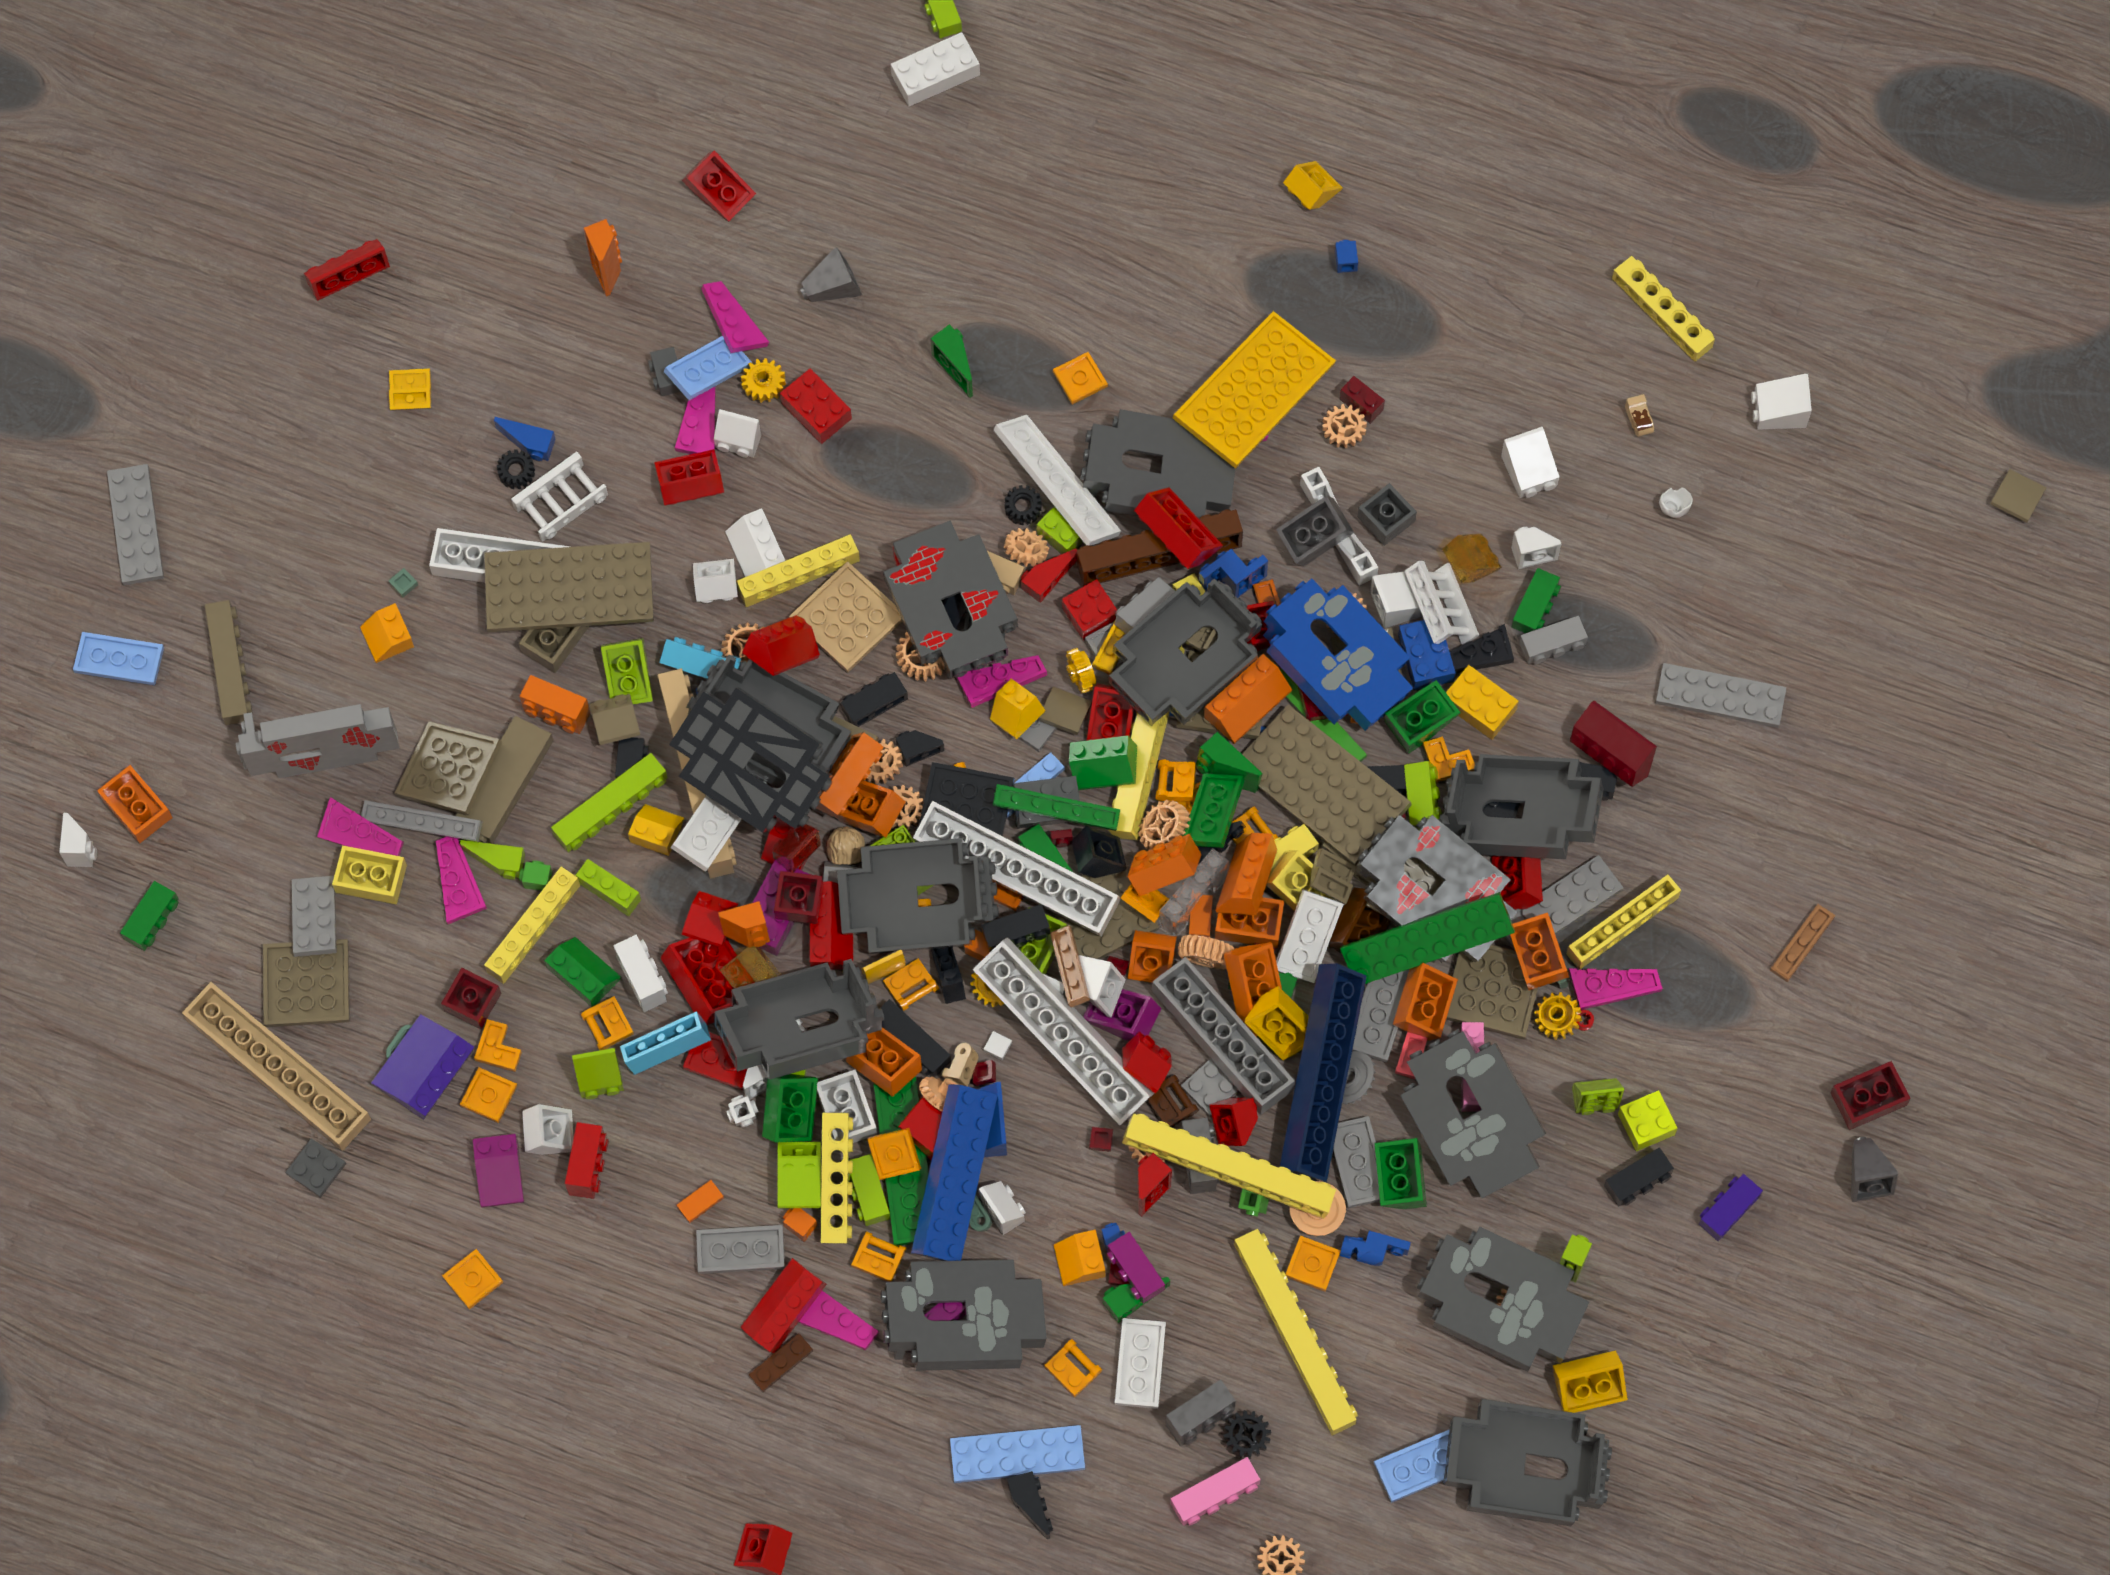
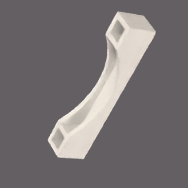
[1300,467,1378,586]

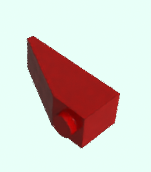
[1021,548,1078,603]

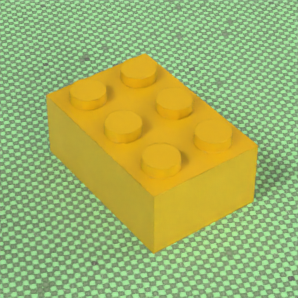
[1446,665,1519,740]

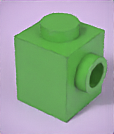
[519,861,553,891]
[1238,1188,1269,1217]

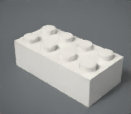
[891,32,980,107]

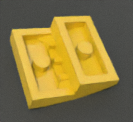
[389,368,431,410]
[861,950,906,985]

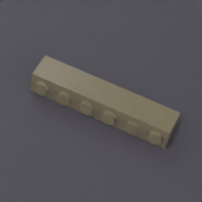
[205,600,253,725]

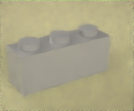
[1115,577,1175,634]
[1519,616,1588,664]

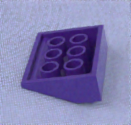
[371,1014,474,1120]

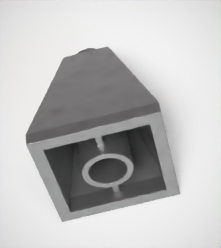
[800,247,862,302]
[1851,1137,1898,1202]

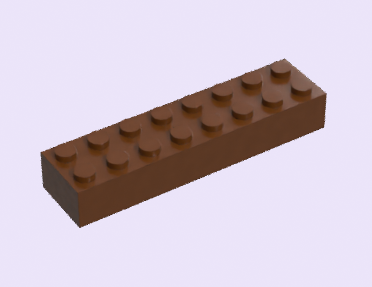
[1077,509,1243,587]

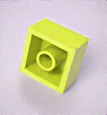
[1618,1090,1678,1152]

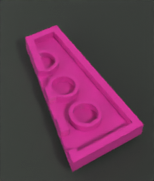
[701,281,769,353]
[675,386,716,454]
[956,655,1047,708]
[317,797,404,856]
[436,837,487,925]
[1569,968,1662,1010]
[799,1291,879,1350]

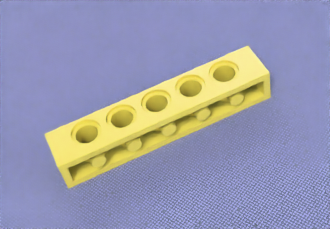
[1612,256,1715,362]
[737,534,860,607]
[484,867,580,984]
[1566,875,1681,970]
[821,1112,853,1243]

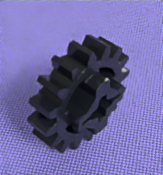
[1224,1410,1271,1459]

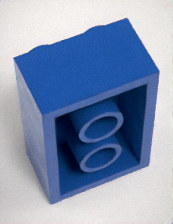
[1398,620,1456,691]

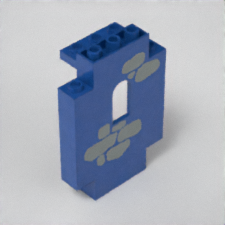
[1263,578,1413,731]

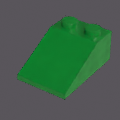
[931,324,973,398]
[1384,680,1461,754]
[1196,732,1263,793]

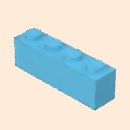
[659,637,743,679]
[620,1011,711,1075]

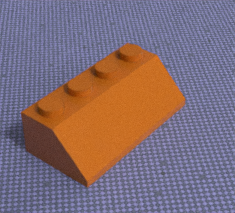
[584,219,622,297]
[1204,654,1292,744]
[816,732,884,817]
[1216,833,1277,915]
[1224,942,1282,1037]

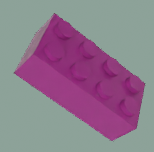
[753,859,811,956]

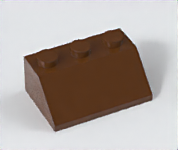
[1329,887,1391,954]

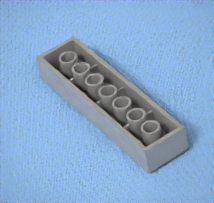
[1152,957,1295,1115]

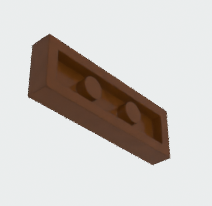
[749,1334,813,1392]

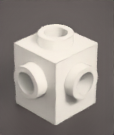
[726,1095,759,1128]

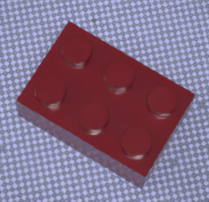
[1830,1061,1911,1130]

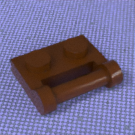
[1147,1075,1199,1127]

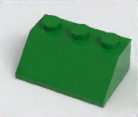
[1069,736,1137,791]
[544,937,622,1007]
[762,1074,818,1142]
[1375,1138,1427,1209]

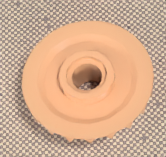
[919,1077,958,1112]
[1289,1181,1346,1237]

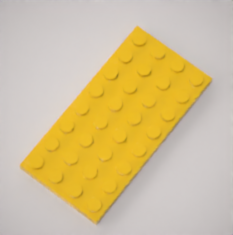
[1173,311,1336,469]

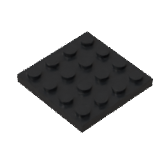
[919,762,1015,837]

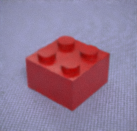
[1062,579,1117,641]

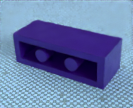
[1699,1173,1763,1241]

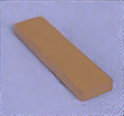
[1770,904,1836,982]
[1050,925,1090,1007]

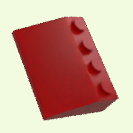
[660,937,754,1025]

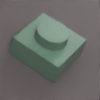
[388,568,418,598]

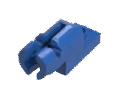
[1340,1231,1411,1266]

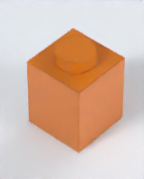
[964,929,990,961]
[783,1208,818,1242]

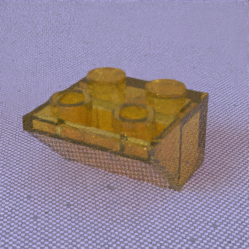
[1442,534,1502,583]
[720,946,781,989]

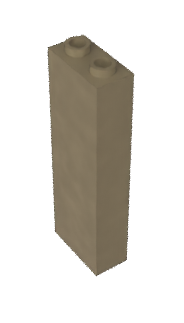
[456,716,554,844]

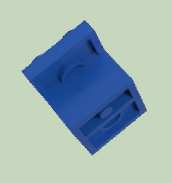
[1199,549,1268,598]

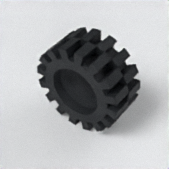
[497,449,535,489]
[1004,485,1042,525]

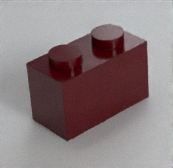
[1340,376,1385,424]

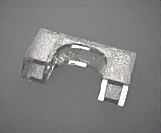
[1159,849,1229,937]

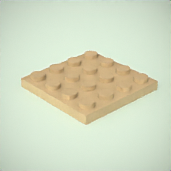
[789,561,902,673]

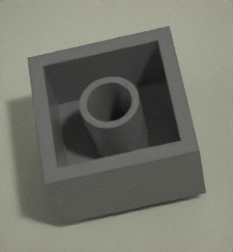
[1357,483,1417,546]

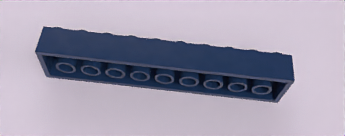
[1280,963,1367,1182]

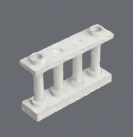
[511,452,608,542]
[1405,561,1479,645]

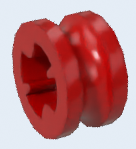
[1576,1010,1594,1031]

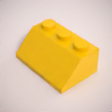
[1245,986,1309,1060]
[1552,1350,1628,1413]

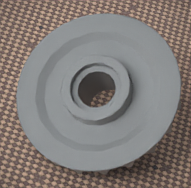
[1342,1051,1376,1105]

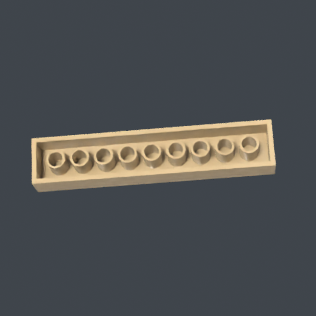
[658,668,737,879]
[182,982,371,1151]

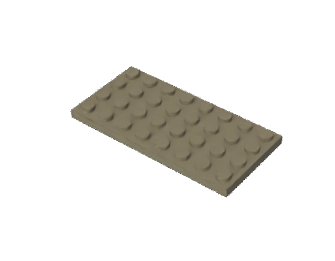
[484,542,654,632]
[1242,704,1412,866]

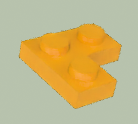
[1423,736,1475,782]
[474,1019,522,1072]

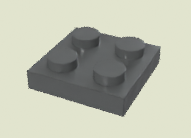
[285,1138,346,1198]

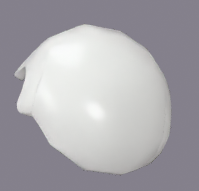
[1659,488,1693,518]

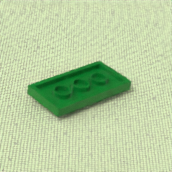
[1183,773,1245,848]

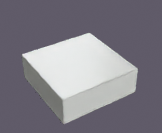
[983,1031,1012,1061]

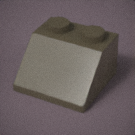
[590,694,640,745]

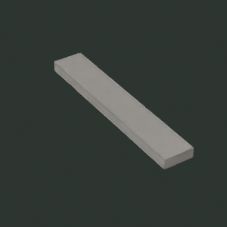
[361,800,483,842]

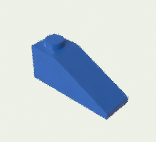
[494,417,556,461]

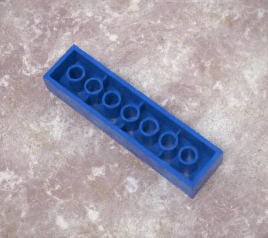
[911,1084,998,1261]

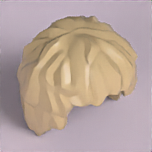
[827,826,865,865]

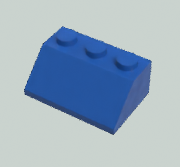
[978,1082,1007,1157]

